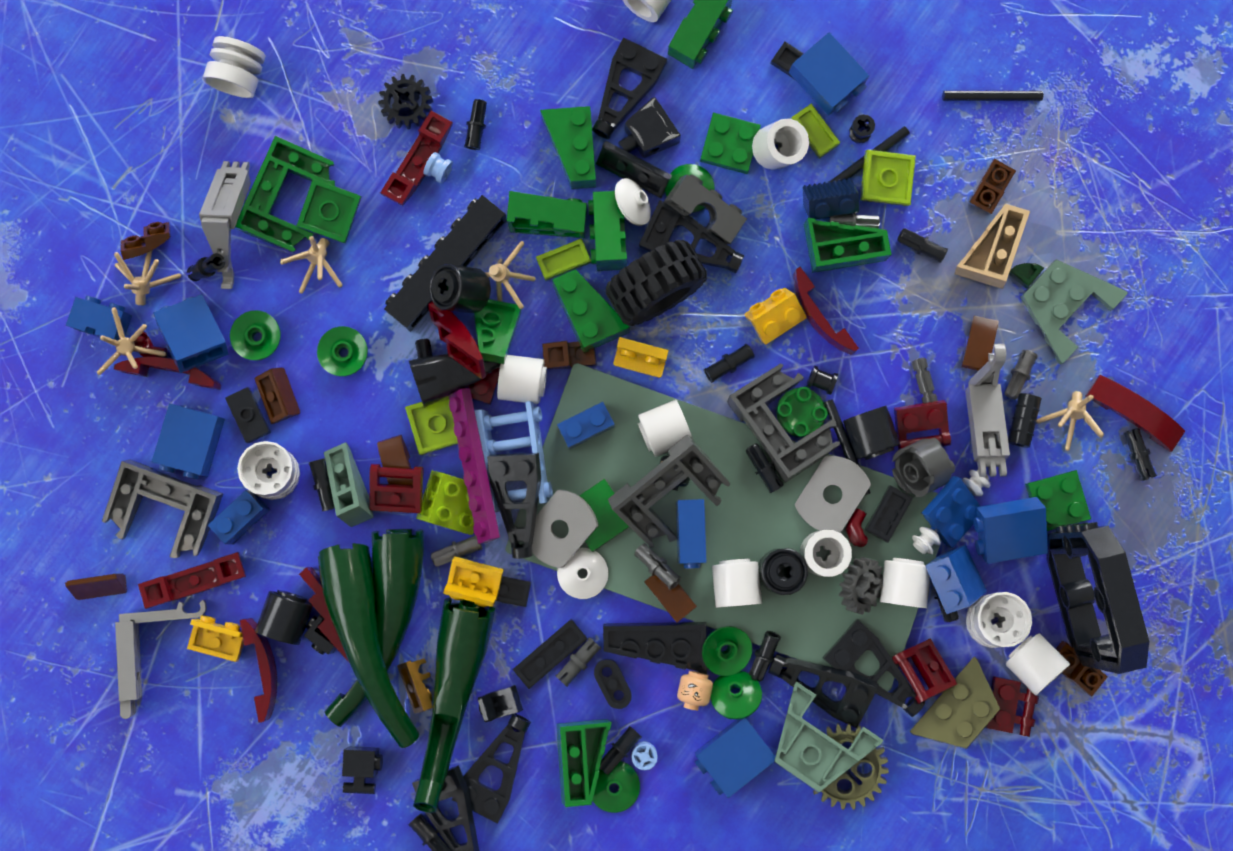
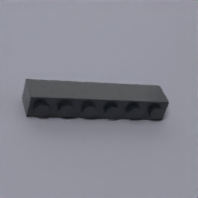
[384,195,507,332]

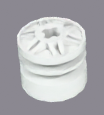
[202,36,266,98]
[237,441,300,500]
[966,592,1032,648]

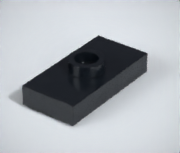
[225,387,271,443]
[865,485,913,543]

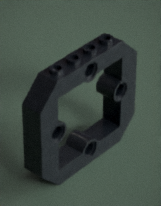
[1047,522,1150,674]

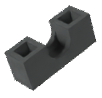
[664,174,747,244]

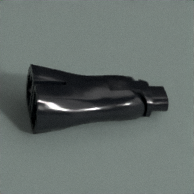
[408,354,500,408]

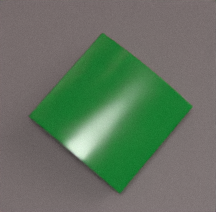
[579,479,629,552]

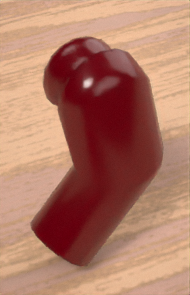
[134,332,167,358]
[845,508,868,547]

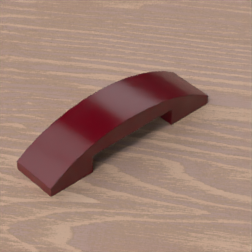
[380,111,453,206]
[793,266,859,355]
[114,357,221,390]
[1085,375,1185,452]
[138,552,246,609]
[240,618,277,723]

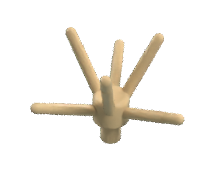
[280,236,342,294]
[485,241,536,309]
[114,250,181,305]
[97,307,167,375]
[1036,391,1104,451]

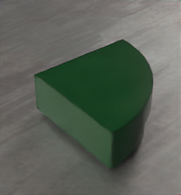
[1009,263,1044,288]

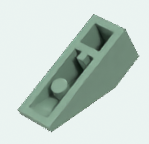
[324,442,374,527]

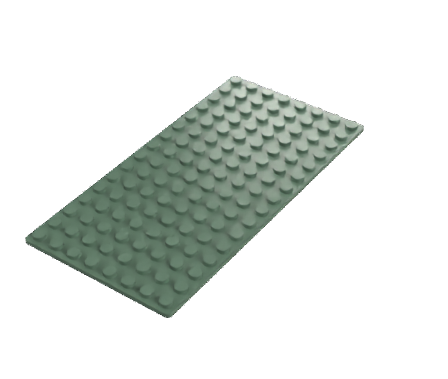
[505,363,942,691]

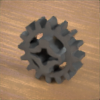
[839,557,883,615]

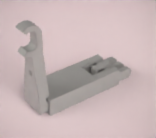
[199,161,251,289]
[965,344,1010,477]
[115,600,207,719]

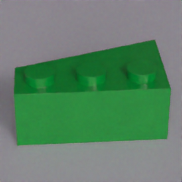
[668,0,733,69]
[540,106,596,189]
[507,191,587,238]
[588,191,627,271]
[804,218,892,273]
[552,269,630,353]
[556,719,612,807]

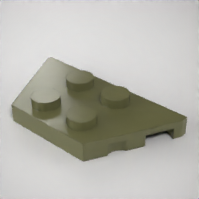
[910,657,1000,749]

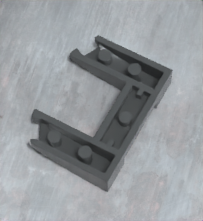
[727,363,840,483]
[608,434,730,548]
[102,460,223,558]

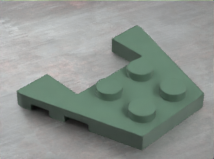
[1020,259,1128,365]
[774,682,883,793]

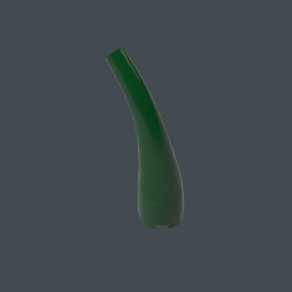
[324,529,424,727]
[318,543,419,748]
[413,598,495,813]

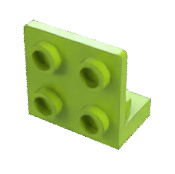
[416,470,474,535]

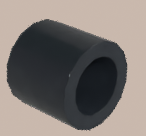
[429,264,491,313]
[843,405,900,460]
[759,548,808,595]
[255,590,313,645]

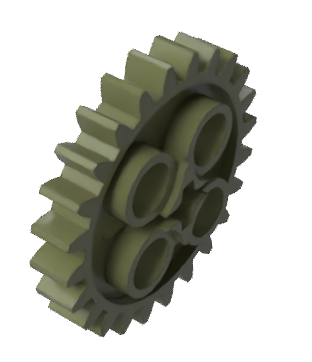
[813,723,889,810]

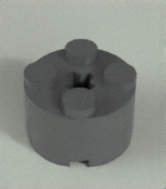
[892,438,955,497]

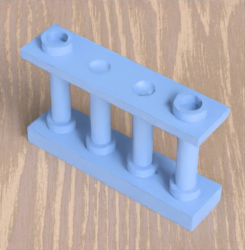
[475,401,553,512]

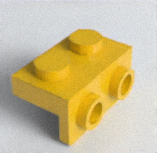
[744,288,807,345]
[443,556,504,607]
[187,615,244,662]

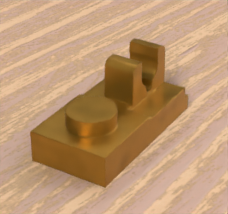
[397,659,433,714]

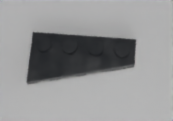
[603,622,707,674]

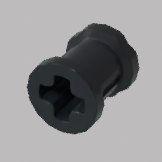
[849,114,875,143]
[806,365,838,395]

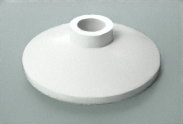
[615,178,651,226]
[557,548,608,599]

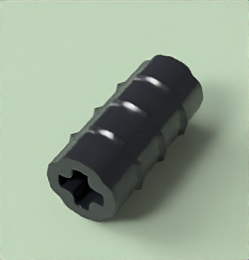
[1008,393,1042,448]

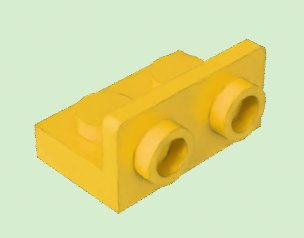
[613,337,669,378]

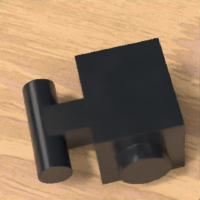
[342,746,383,794]

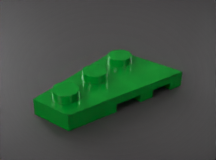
[474,299,521,364]

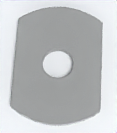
[795,456,871,533]
[532,489,598,568]

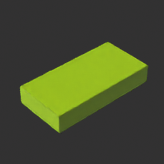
[791,103,840,159]
[536,238,591,281]

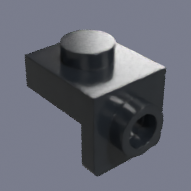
[304,615,337,655]
[478,685,523,722]

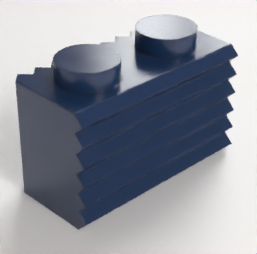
[803,178,859,219]

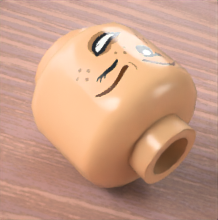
[677,671,713,711]

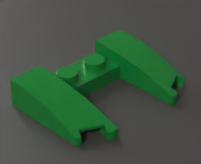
[235,136,335,253]

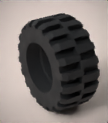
[606,240,707,326]

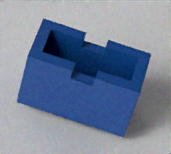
[66,295,132,341]
[557,402,615,450]
[208,490,270,544]

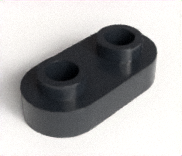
[594,659,632,709]

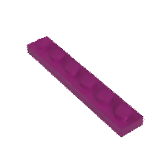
[449,388,500,544]

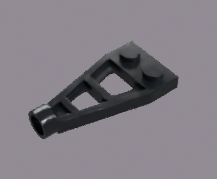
[592,37,667,139]
[639,200,744,273]
[487,453,541,559]
[822,619,925,717]
[768,654,879,728]
[452,713,531,824]
[412,765,479,851]

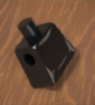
[618,97,681,158]

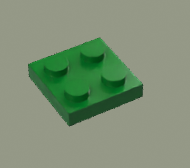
[700,112,761,174]
[296,178,362,244]
[1025,470,1091,531]

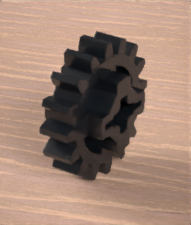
[378,74,433,130]

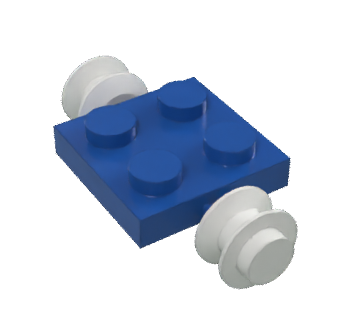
[912,470,991,554]

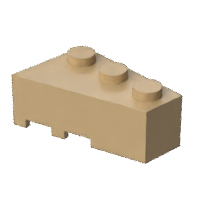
[954,204,1030,289]

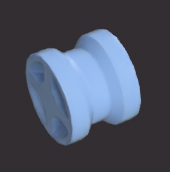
[423,152,453,184]
[631,741,658,770]

